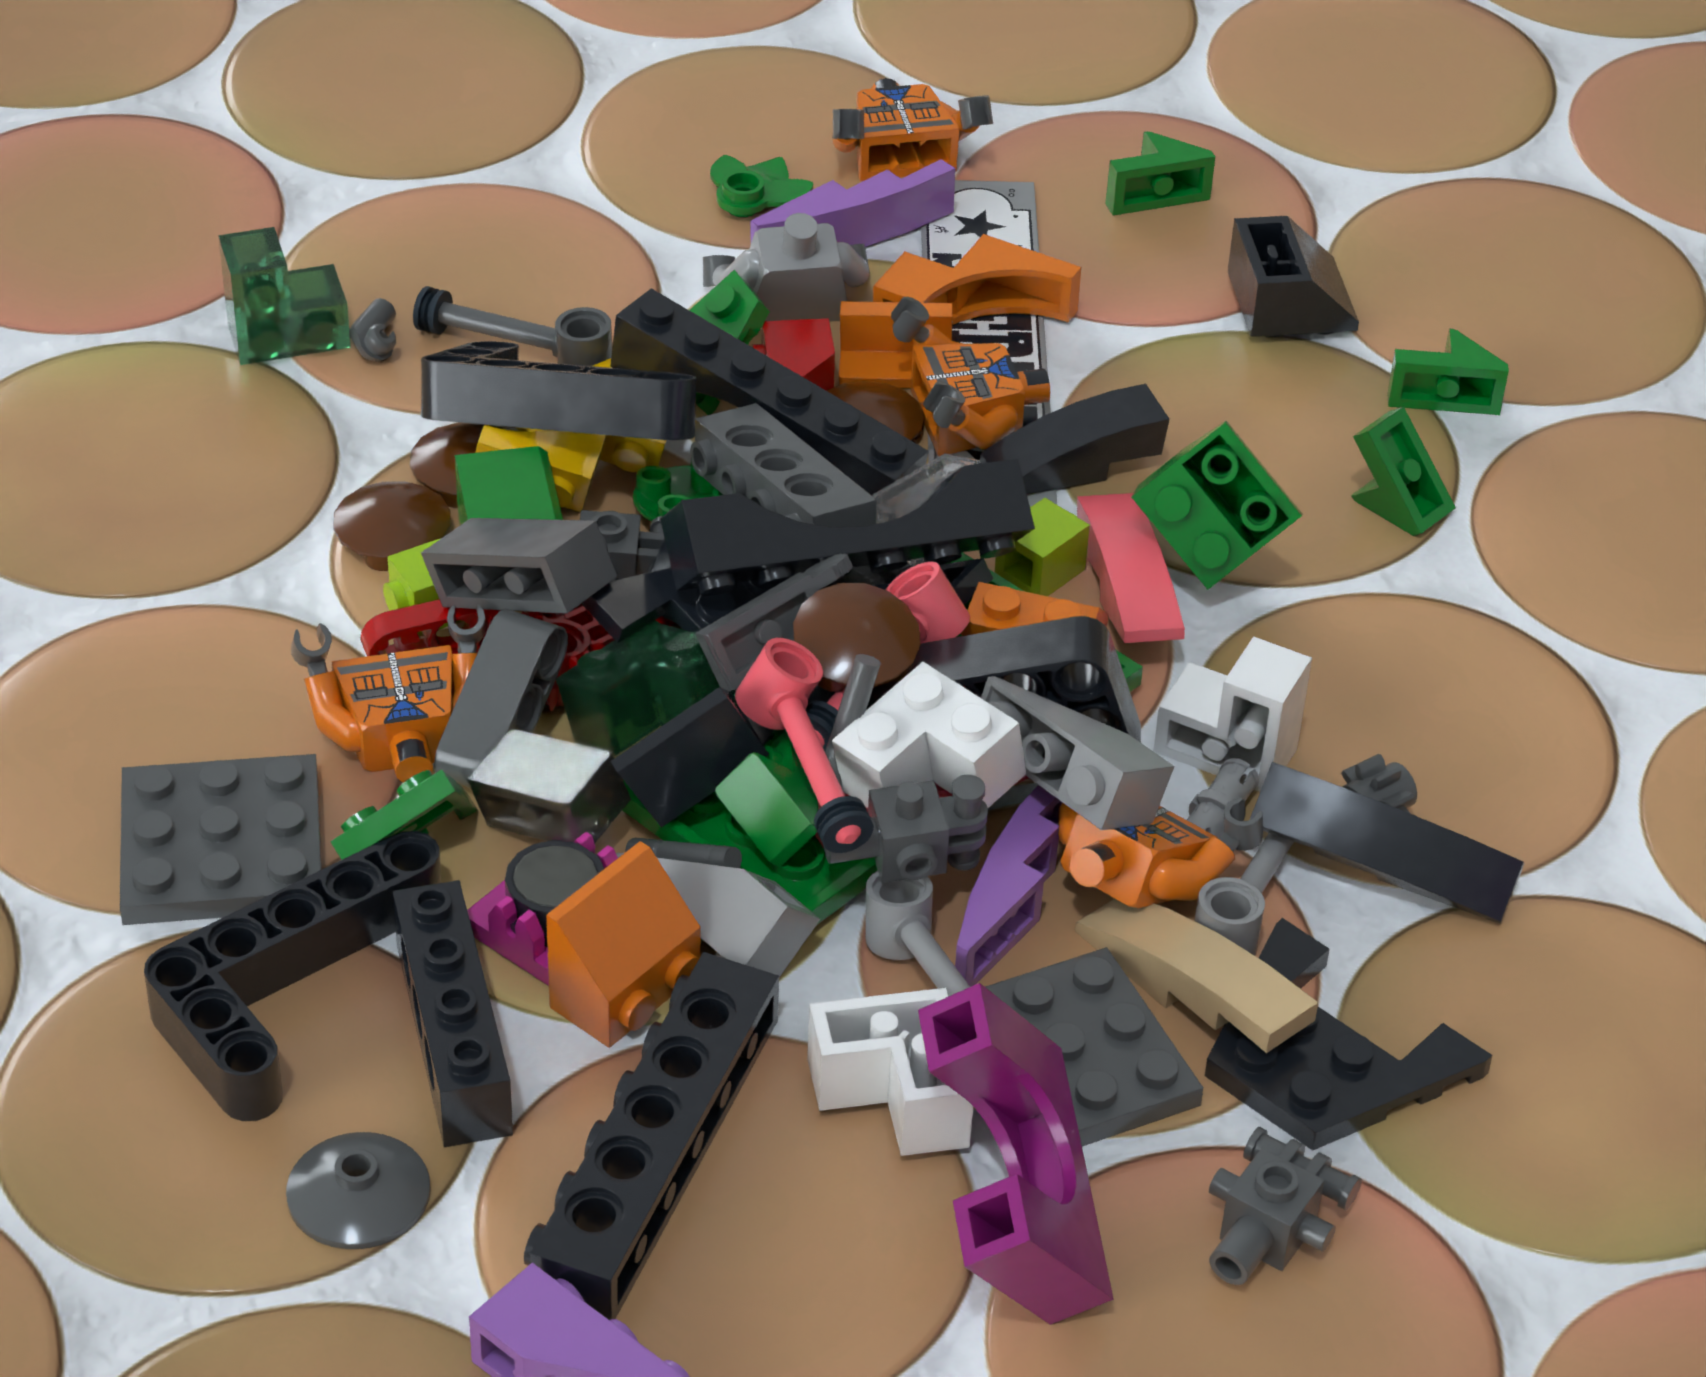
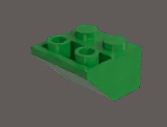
[1131,421,1303,590]

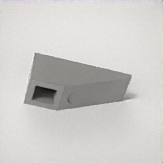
[981,676,1175,830]
[616,853,820,977]

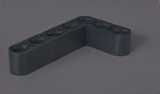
[421,341,697,440]
[808,616,1141,743]
[144,831,442,1121]

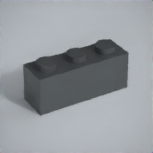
[421,518,617,613]

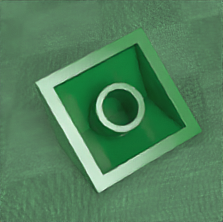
[455,446,563,526]

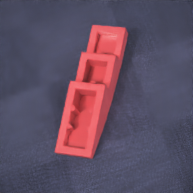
[1077,493,1185,643]

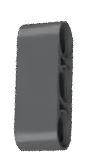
[434,608,568,797]

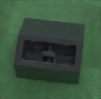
[1227,216,1359,337]

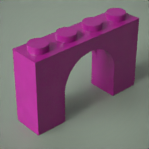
[918,983,1114,1325]

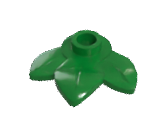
[710,155,813,217]

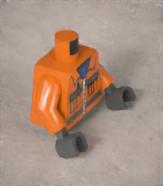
[832,78,993,181]
[891,297,1050,456]
[291,604,486,783]
[1058,798,1263,908]

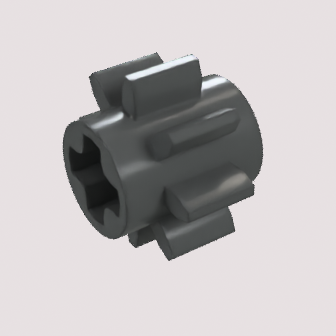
[1341,754,1417,813]

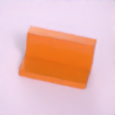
[839,301,952,388]

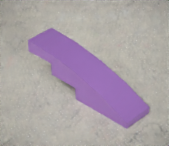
[750,159,955,247]
[955,785,1062,987]

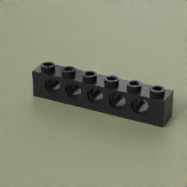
[524,952,779,1320]

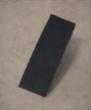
[979,383,1170,494]

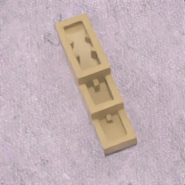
[1075,899,1318,1053]

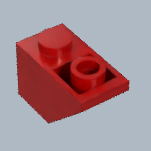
[752,318,835,390]

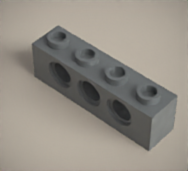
[690,403,877,528]

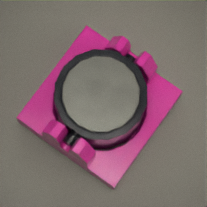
[467,832,618,986]

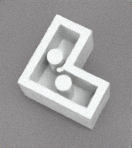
[1153,636,1312,792]
[832,662,1026,808]
[807,988,973,1156]

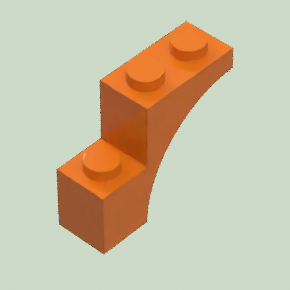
[873,234,1081,325]

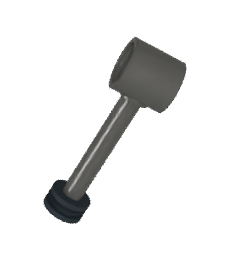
[413,286,613,366]

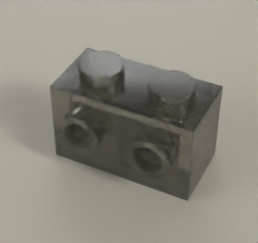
[467,728,631,844]

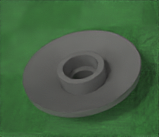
[286,1132,430,1249]

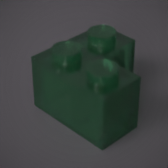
[218,227,351,365]
[555,620,737,756]

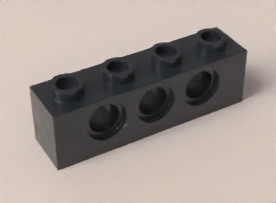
[393,880,513,1148]

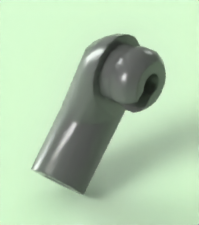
[349,298,396,362]

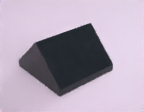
[610,687,769,828]

